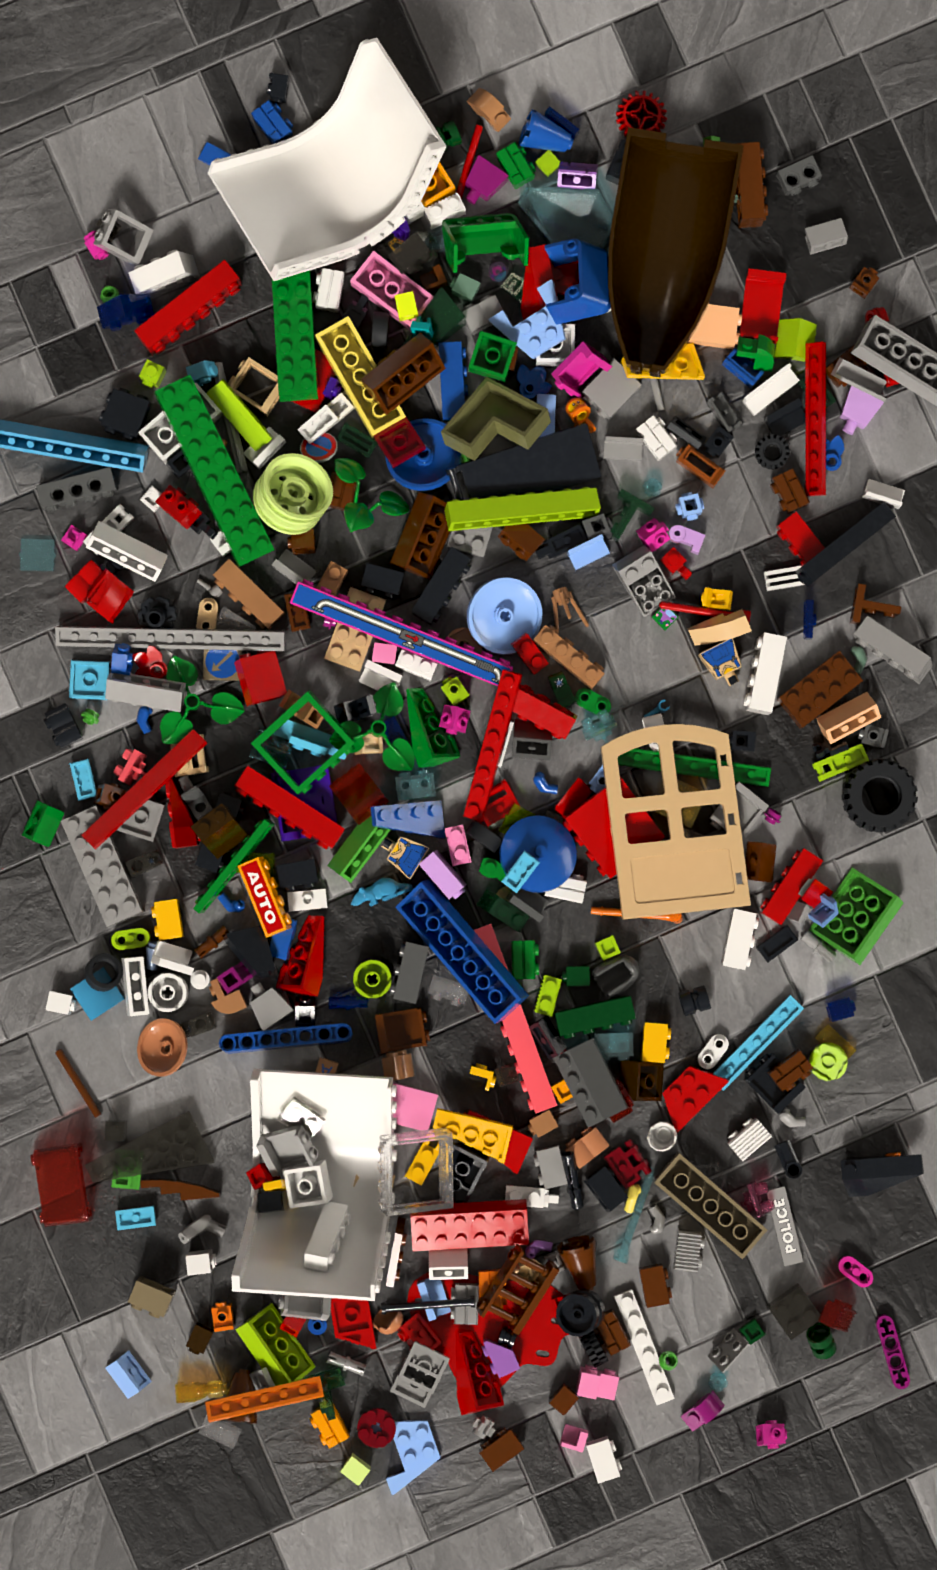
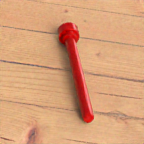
[659,601,751,623]

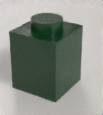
[562,966,590,986]

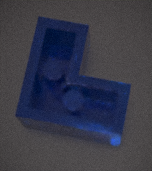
[97,294,154,331]

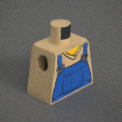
[698,638,742,686]
[381,836,430,879]

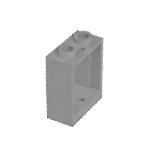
[93,209,154,265]

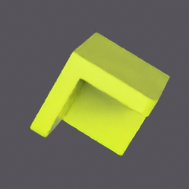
[395,291,418,321]

